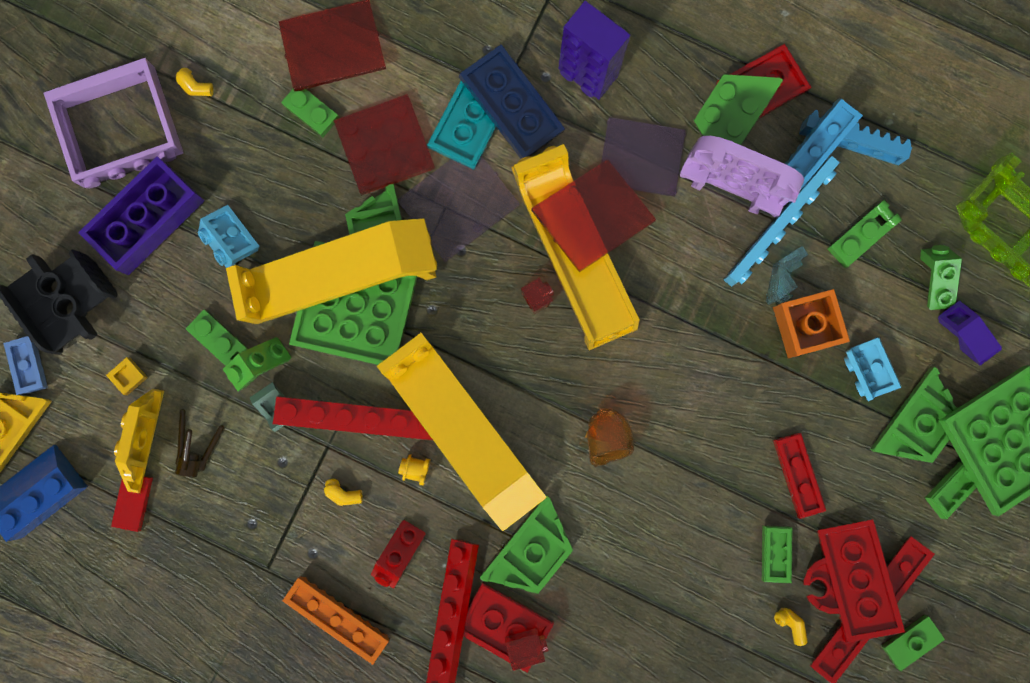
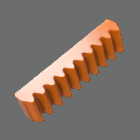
[282,576,390,665]

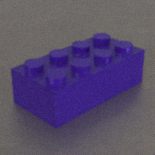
[558,1,631,100]
[78,156,205,275]

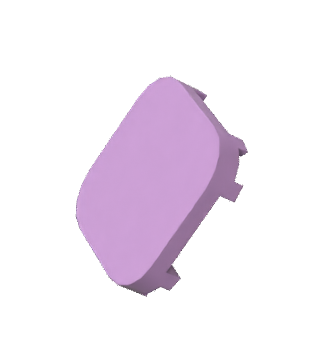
[680,136,805,217]

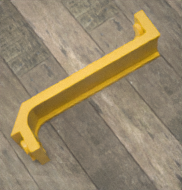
[511,144,640,350]
[226,218,437,324]
[377,333,547,531]

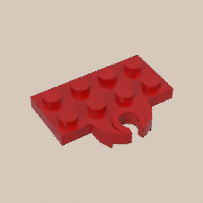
[803,519,905,643]

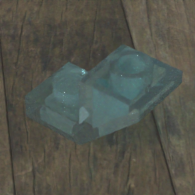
[766,246,808,305]

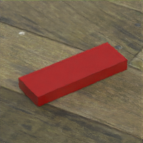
[773,433,826,519]

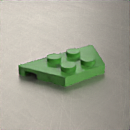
[694,74,783,145]
[345,184,414,279]
[870,367,957,463]
[480,495,573,594]

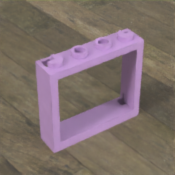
[44,58,183,188]

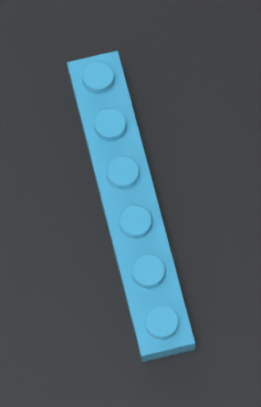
[723,156,840,287]

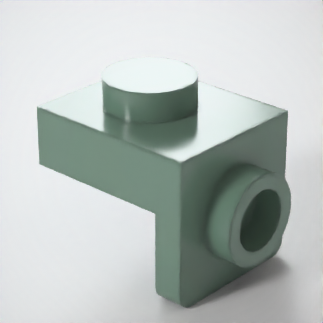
[250,382,286,432]

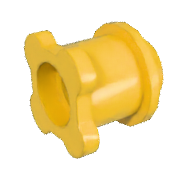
[398,454,431,486]

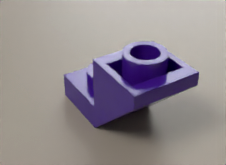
[938,301,1002,365]

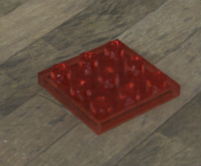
[334,94,435,196]

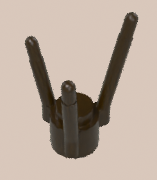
[175,409,224,477]

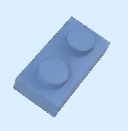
[3,336,48,395]

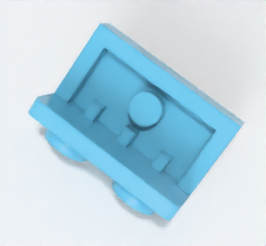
[844,337,902,401]

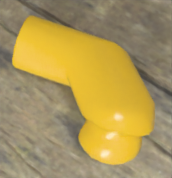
[176,68,214,96]
[324,478,363,506]
[774,608,808,646]

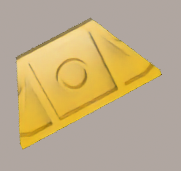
[114,389,164,493]
[0,393,52,473]

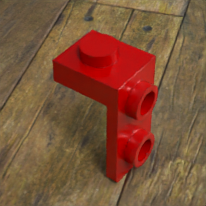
[371,520,425,589]

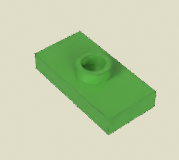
[925,462,977,519]
[762,525,792,583]
[881,615,945,671]

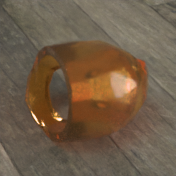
[585,408,634,467]

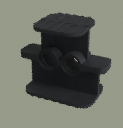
[0,249,118,355]

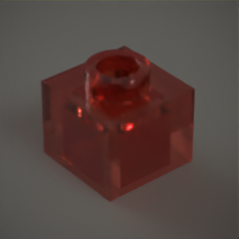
[521,278,554,315]

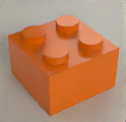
[773,289,850,358]

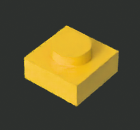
[106,357,148,396]

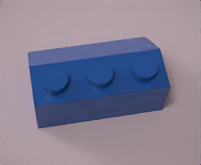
[0,445,88,542]

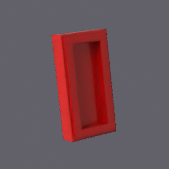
[111,476,153,532]

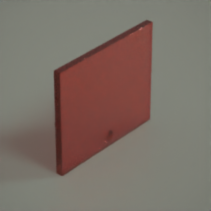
[278,0,386,92]
[531,159,656,273]

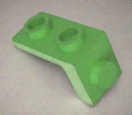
[920,245,962,310]
[223,337,291,391]

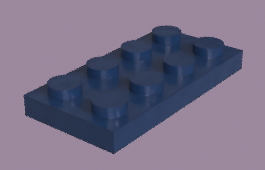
[459,44,565,159]

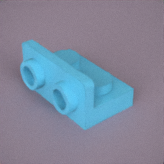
[198,205,259,268]

